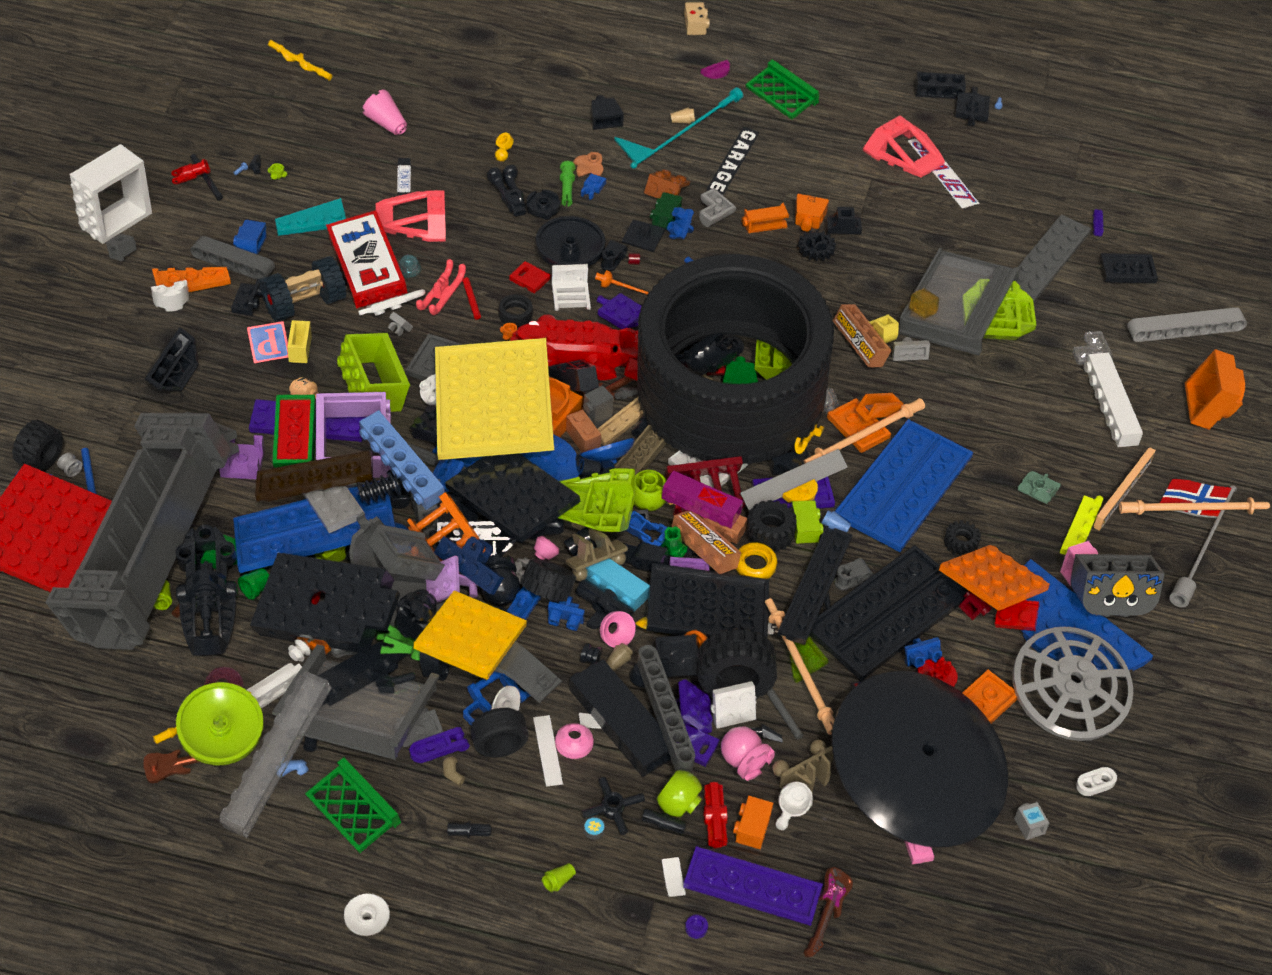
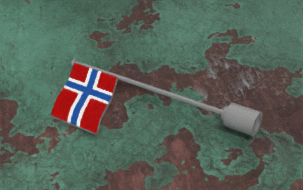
[1160,479,1237,607]

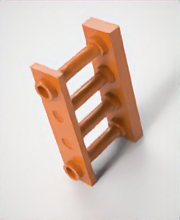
[407,492,491,573]

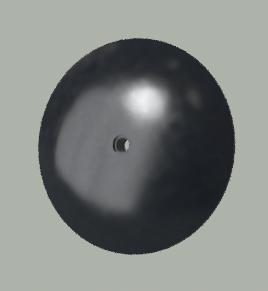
[832,671,1008,848]

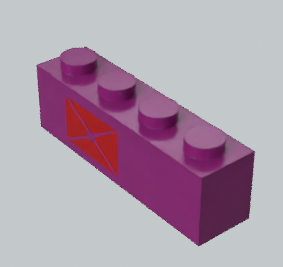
[662,471,743,529]

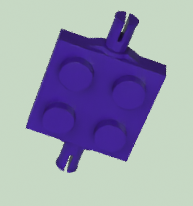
[597,293,642,329]

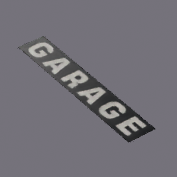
[706,127,760,195]

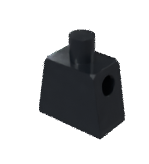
[591,95,624,130]

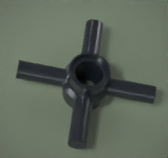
[581,777,645,835]

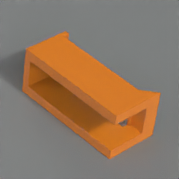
[742,203,789,233]
[856,393,904,422]

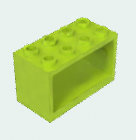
[337,333,410,412]

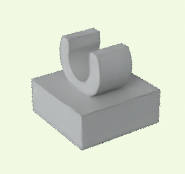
[388,312,413,336]

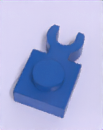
[581,173,606,200]

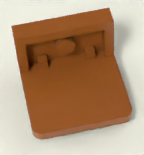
[644,169,690,198]

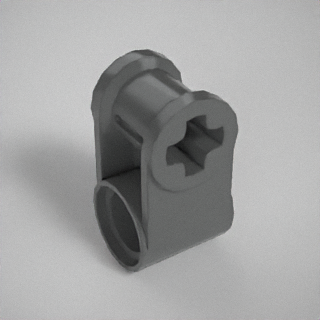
[834,558,874,591]

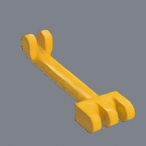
[795,425,824,454]

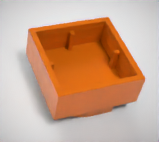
[1185,349,1245,430]
[549,377,583,437]

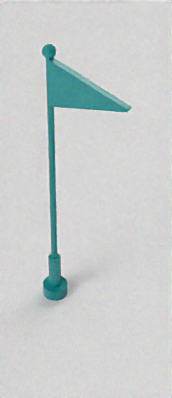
[614,87,743,169]

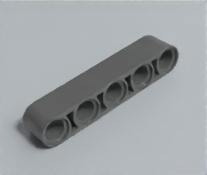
[190,236,275,280]

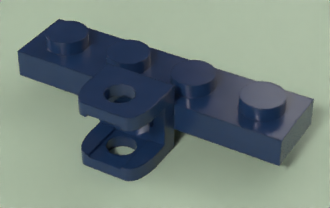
[434,536,504,595]

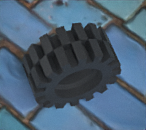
[944,520,981,556]

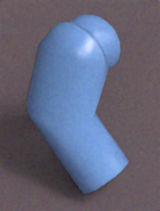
[276,760,309,778]

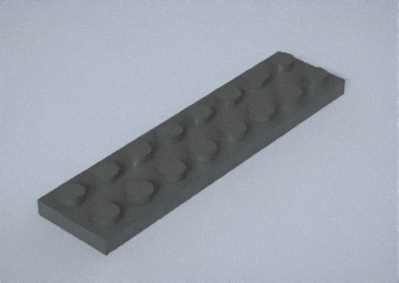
[1017,214,1091,303]

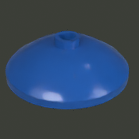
[579,438,635,464]

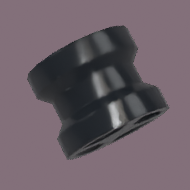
[580,643,603,664]

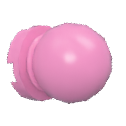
[721,727,775,781]

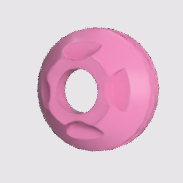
[600,611,635,648]
[555,723,593,759]

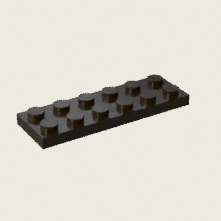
[255,450,373,502]

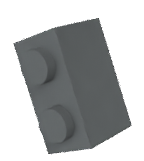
[583,385,614,428]

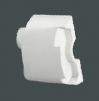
[151,280,189,311]

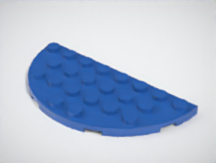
[1021,559,1153,671]

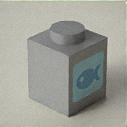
[1015,802,1049,840]

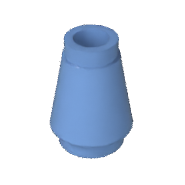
[822,510,851,532]

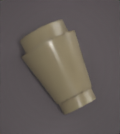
[606,643,633,671]

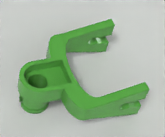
[376,625,420,661]

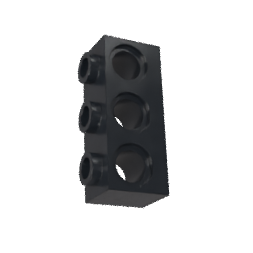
[915,72,966,99]

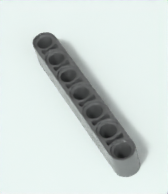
[637,645,695,772]

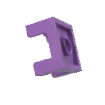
[219,435,265,479]

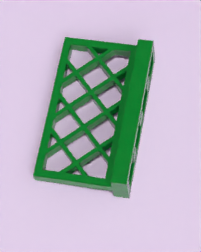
[746,59,819,120]
[305,757,401,854]

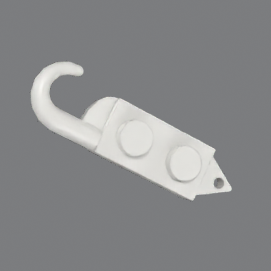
[358,289,425,315]

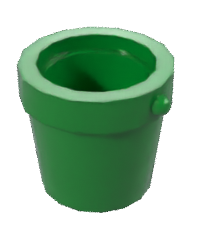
[238,568,269,600]

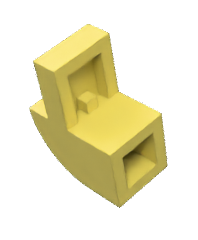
[869,315,899,343]

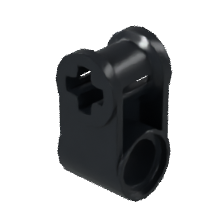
[601,240,628,272]

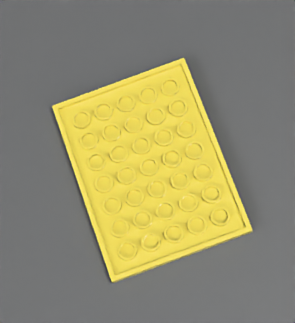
[435,338,554,460]

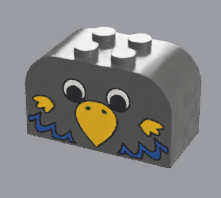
[1071,554,1165,617]

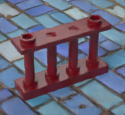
[664,456,746,516]

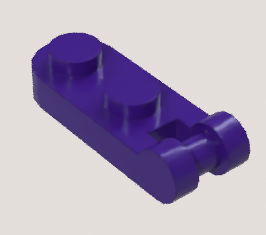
[410,727,470,763]

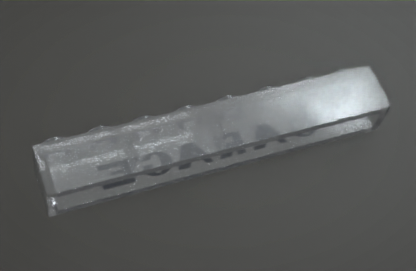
[219,671,331,838]

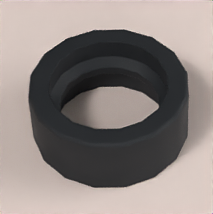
[499,294,533,328]

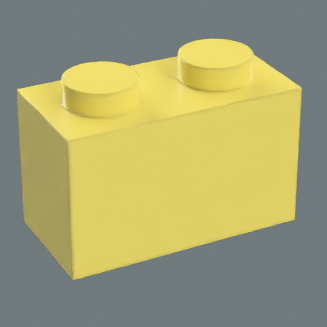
[287,320,312,363]

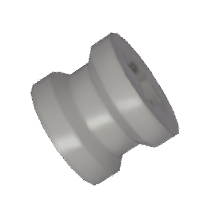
[57,453,83,477]

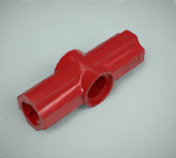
[704,782,727,848]

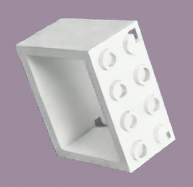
[70,144,152,244]

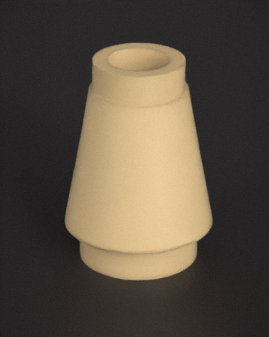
[671,107,695,124]

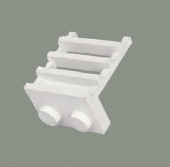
[551,264,591,311]

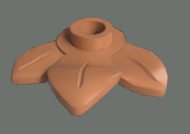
[573,152,603,177]

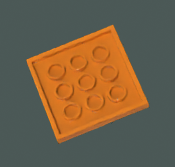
[939,545,1050,611]

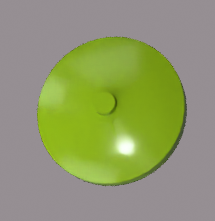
[176,682,263,765]

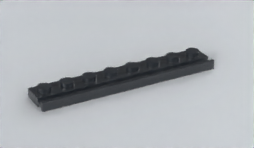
[777,525,853,646]

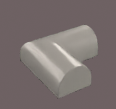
[699,188,736,227]

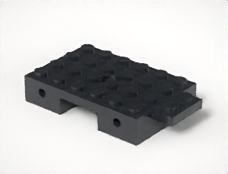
[250,553,400,654]

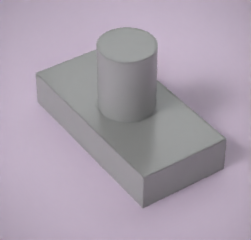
[892,337,930,361]

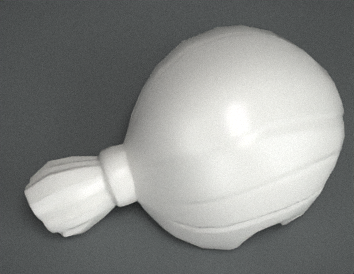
[775,781,813,830]

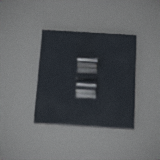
[622,219,665,252]

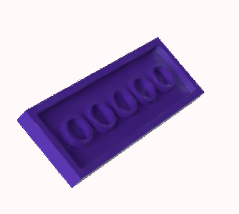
[249,399,366,442]
[683,847,823,926]

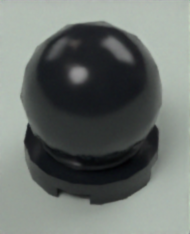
[481,554,520,606]

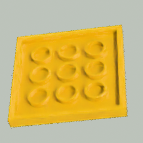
[414,590,527,680]

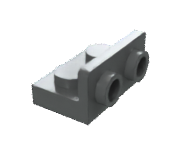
[393,708,443,748]

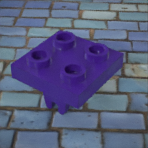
[676,679,713,734]

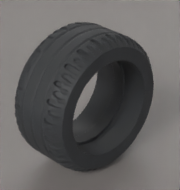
[471,707,529,758]

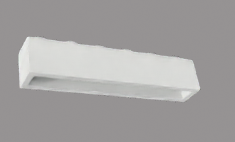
[1084,353,1143,447]

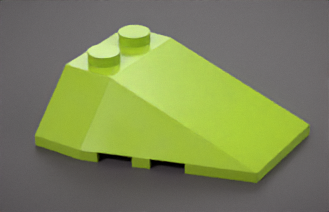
[558,468,635,532]

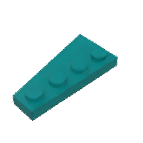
[275,198,346,236]

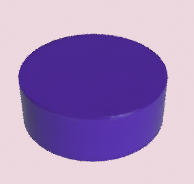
[685,915,708,939]

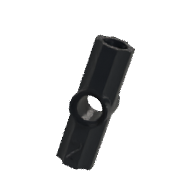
[576,579,634,617]

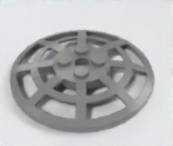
[1012,627,1133,741]

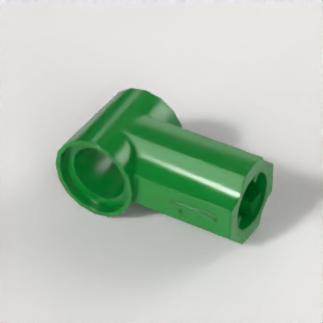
[662,526,688,558]

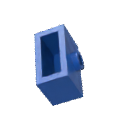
[233,220,266,255]

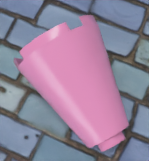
[362,90,407,135]

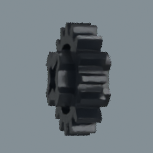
[798,229,836,261]

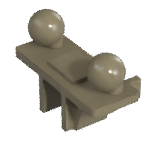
[566,528,628,581]
[772,740,833,792]

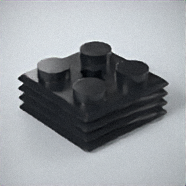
[409,405,437,443]

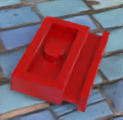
[995,600,1040,631]

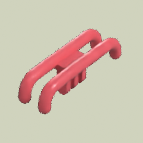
[416,259,466,315]

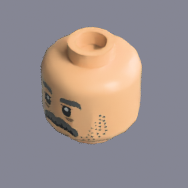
[289,377,318,398]

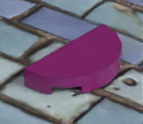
[701,60,730,79]

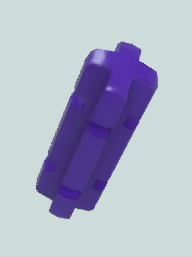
[1093,209,1104,237]

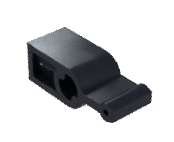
[623,543,670,572]

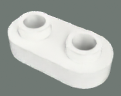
[1076,767,1117,796]

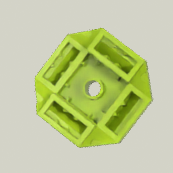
[962,279,1036,340]

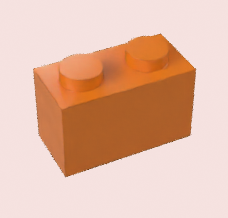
[733,796,773,850]

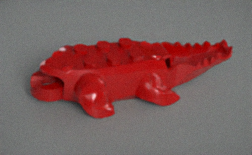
[510,315,638,380]

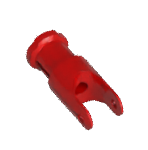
[171,159,211,184]

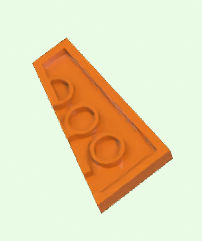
[152,267,231,292]

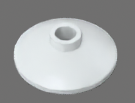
[491,686,520,710]
[344,894,389,936]

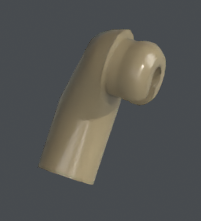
[443,756,465,786]

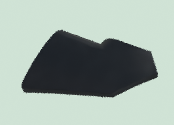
[575,454,616,477]

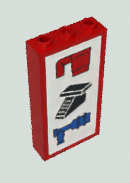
[326,210,407,309]

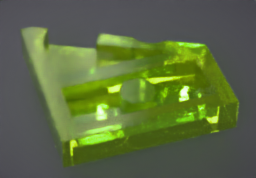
[789,637,828,683]

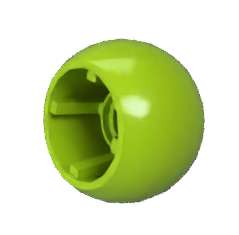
[634,470,667,511]
[656,770,702,817]

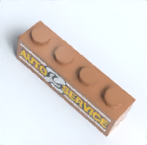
[833,304,892,368]
[672,511,741,574]

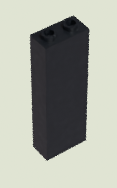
[569,659,672,777]

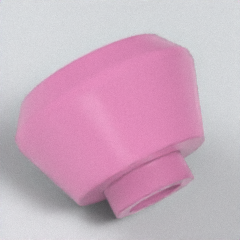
[534,536,559,560]

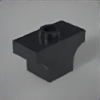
[826,207,862,234]
[770,449,809,475]

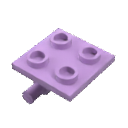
[426,556,478,603]

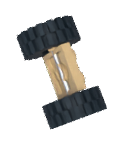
[260,256,346,322]

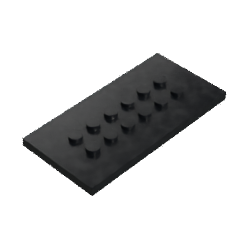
[810,545,969,680]

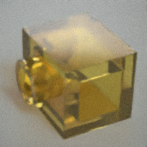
[909,288,939,319]

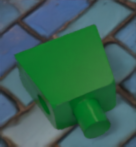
[723,356,758,384]

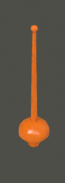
[595,270,649,294]

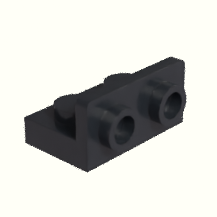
[231,278,263,316]

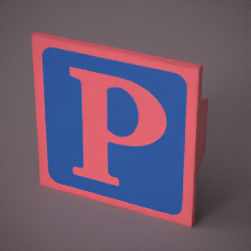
[247,321,288,364]

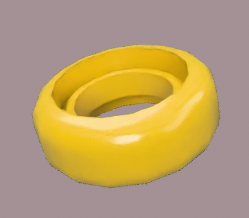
[736,542,778,579]

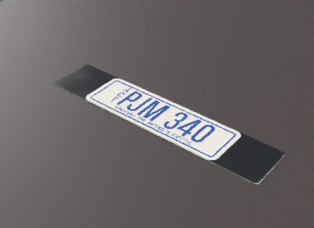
[397,158,411,196]

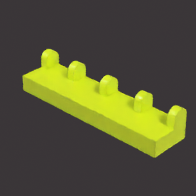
[1060,495,1103,555]

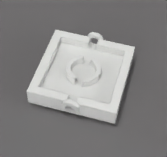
[711,681,756,728]

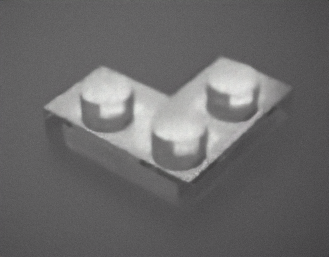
[1072,331,1113,365]

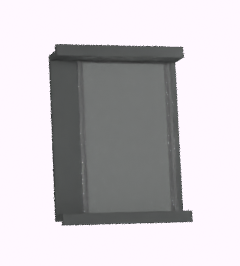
[899,248,1020,356]
[272,644,439,760]

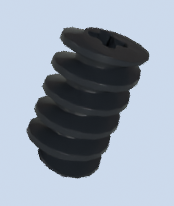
[357,473,401,505]

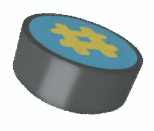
[583,817,605,840]

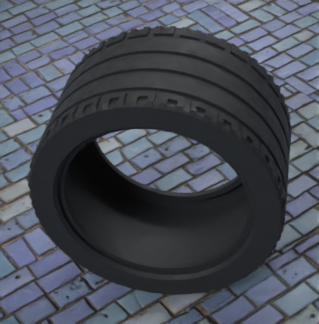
[637,254,834,464]

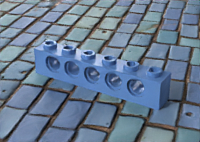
[359,410,445,510]

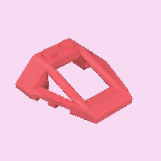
[863,116,945,178]
[376,190,446,242]

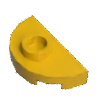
[782,479,818,503]

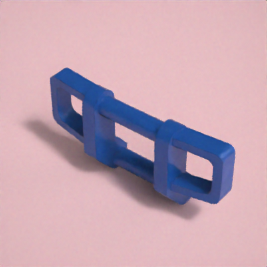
[463,671,531,725]

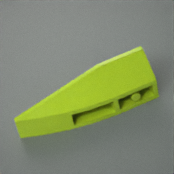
[755,340,792,380]

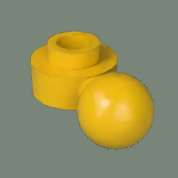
[495,133,514,161]

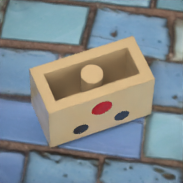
[684,2,709,35]

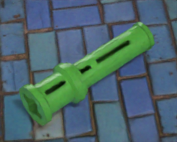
[560,161,575,206]

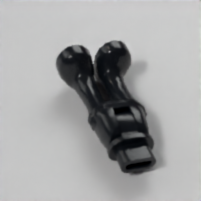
[487,165,527,216]

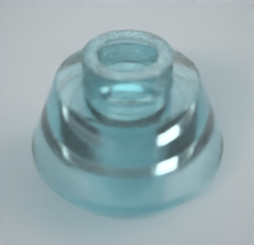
[398,255,421,278]

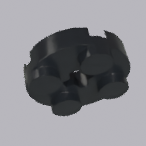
[526,190,560,220]

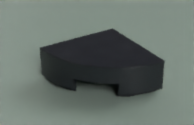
[586,610,614,629]

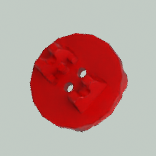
[917,657,958,687]

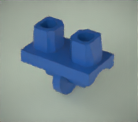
[667,207,694,240]
[507,587,541,620]
[548,596,585,631]
[904,637,942,668]

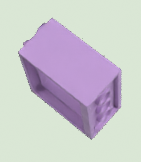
[316,392,391,478]

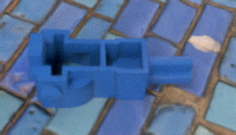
[626,511,667,547]

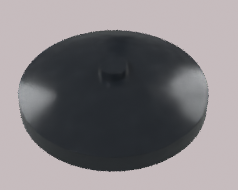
[536,216,605,267]

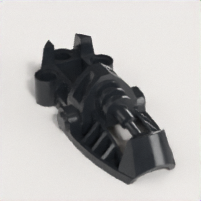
[175,524,238,656]

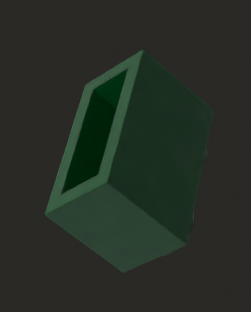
[650,192,683,230]

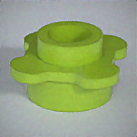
[268,163,287,180]

